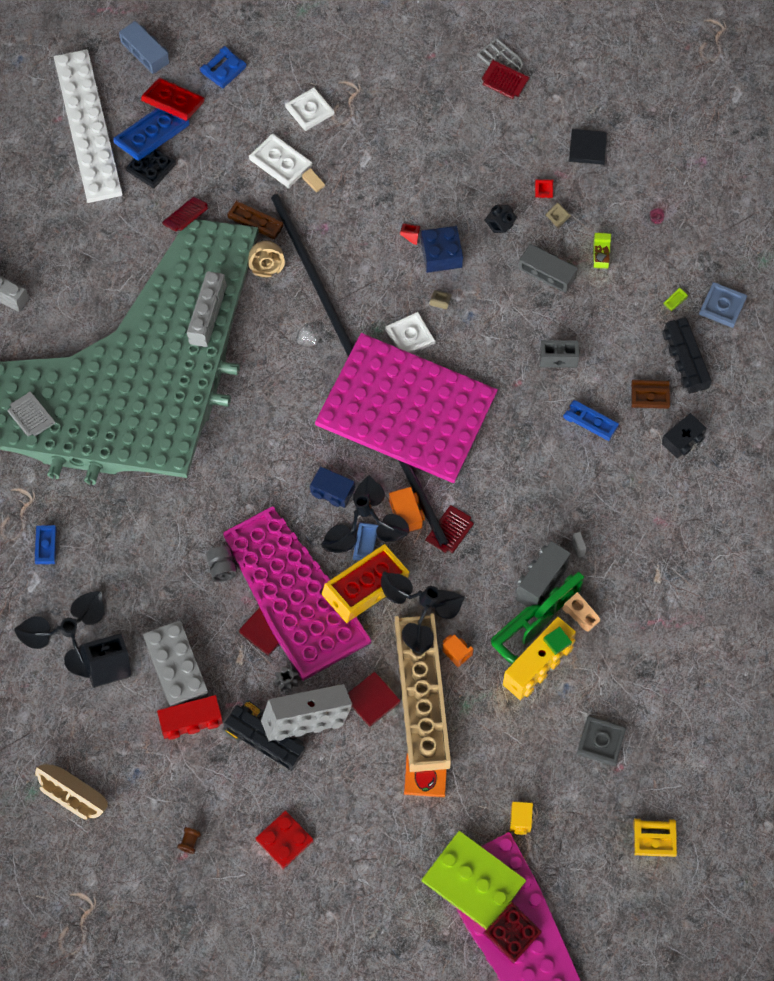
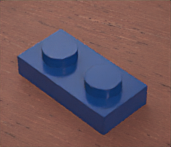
[35,525,57,564]

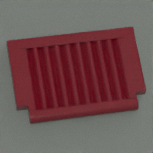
[482,60,529,99]
[162,196,208,232]
[425,505,474,553]

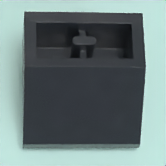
[80,633,131,688]

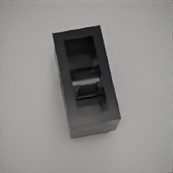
[661,413,707,459]

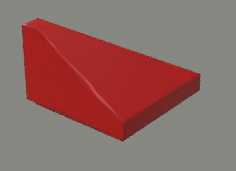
[535,180,553,198]
[400,224,420,245]

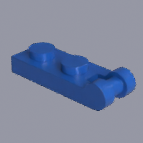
[563,400,619,441]

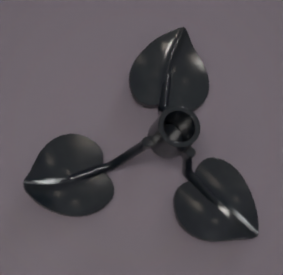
[321,475,409,553]
[381,572,465,654]
[14,591,104,678]

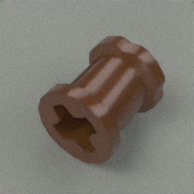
[177,827,202,854]

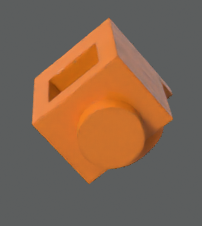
[442,634,473,667]

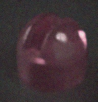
[650,208,664,224]

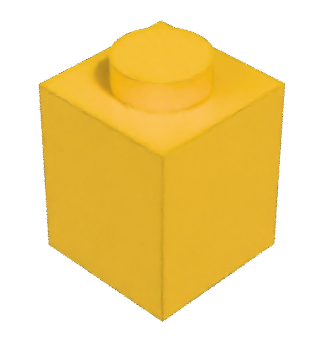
[510,802,533,835]

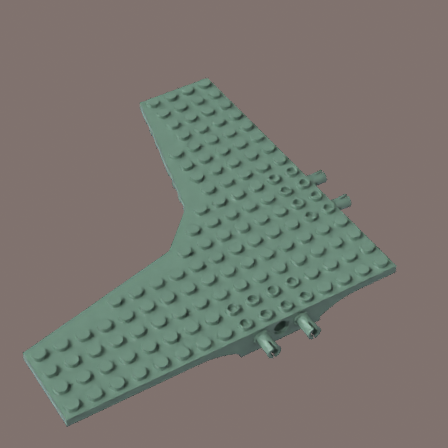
[0,219,259,485]

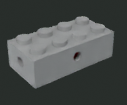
[143,620,209,707]
[261,684,352,741]

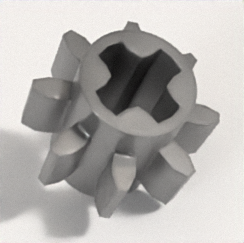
[275,666,299,692]

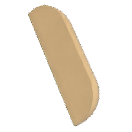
[35,764,108,819]

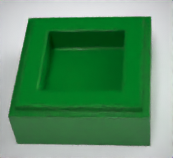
[543,627,572,655]

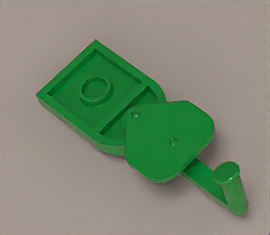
[491,572,584,665]

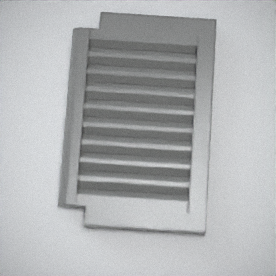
[7,391,55,437]

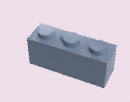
[119,21,169,74]

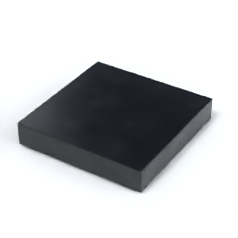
[569,129,607,165]

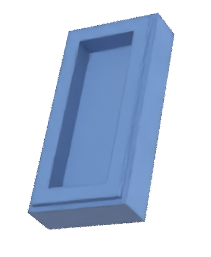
[353,522,378,561]

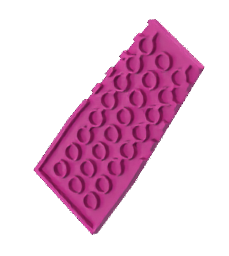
[223,506,371,681]
[456,832,580,981]

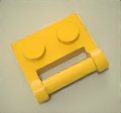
[633,818,677,857]

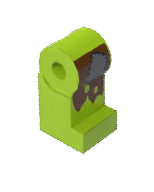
[593,233,611,269]

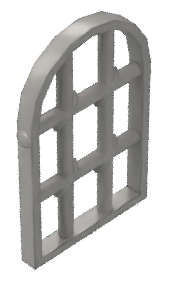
[477,38,523,72]

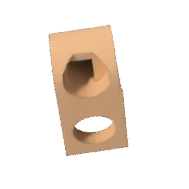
[562,592,600,632]

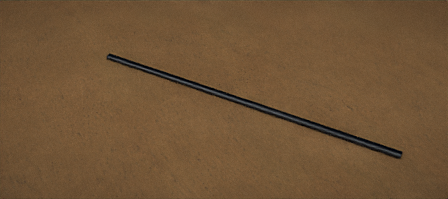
[271,194,449,547]

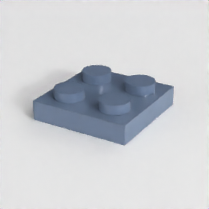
[699,282,747,328]

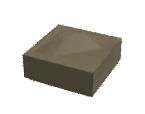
[545,202,571,228]
[429,290,452,309]

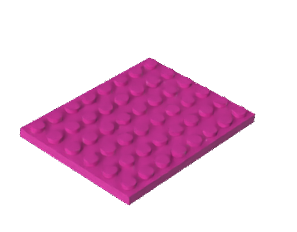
[315,333,498,483]

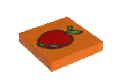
[404,753,446,797]

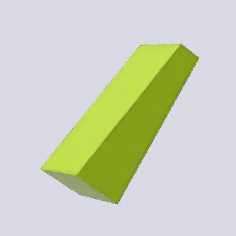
[663,288,688,311]

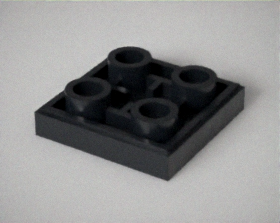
[126,149,176,189]

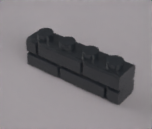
[662,317,712,394]
[224,705,305,771]

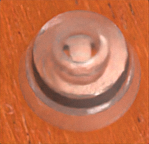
[295,323,319,347]

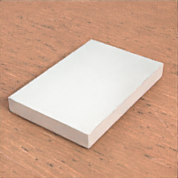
[249,133,312,188]

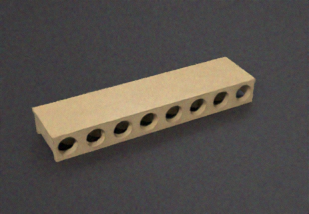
[395,613,451,772]

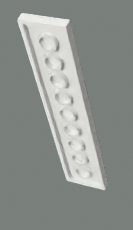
[54,49,123,203]

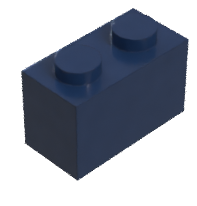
[310,466,355,508]

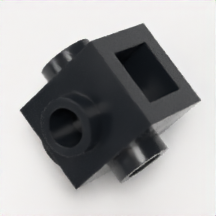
[484,204,517,233]

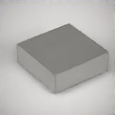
[571,532,586,558]

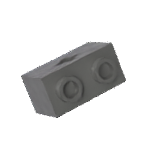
[540,340,579,368]

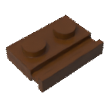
[631,380,670,409]

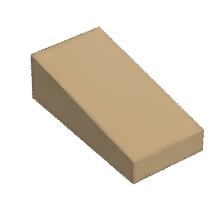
[302,168,325,192]

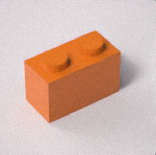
[389,487,425,532]

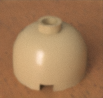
[248,241,285,277]

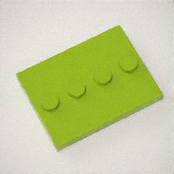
[422,831,526,929]

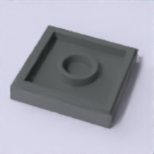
[577,716,627,766]

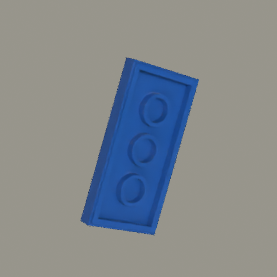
[113,108,189,161]

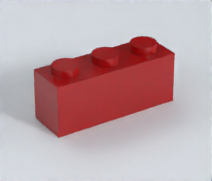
[157,695,223,740]

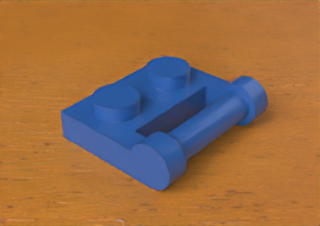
[200,46,246,89]

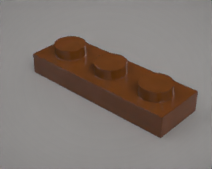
[227,201,284,240]

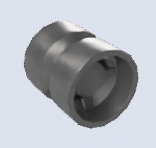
[206,546,237,582]

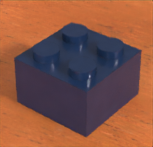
[421,226,463,273]

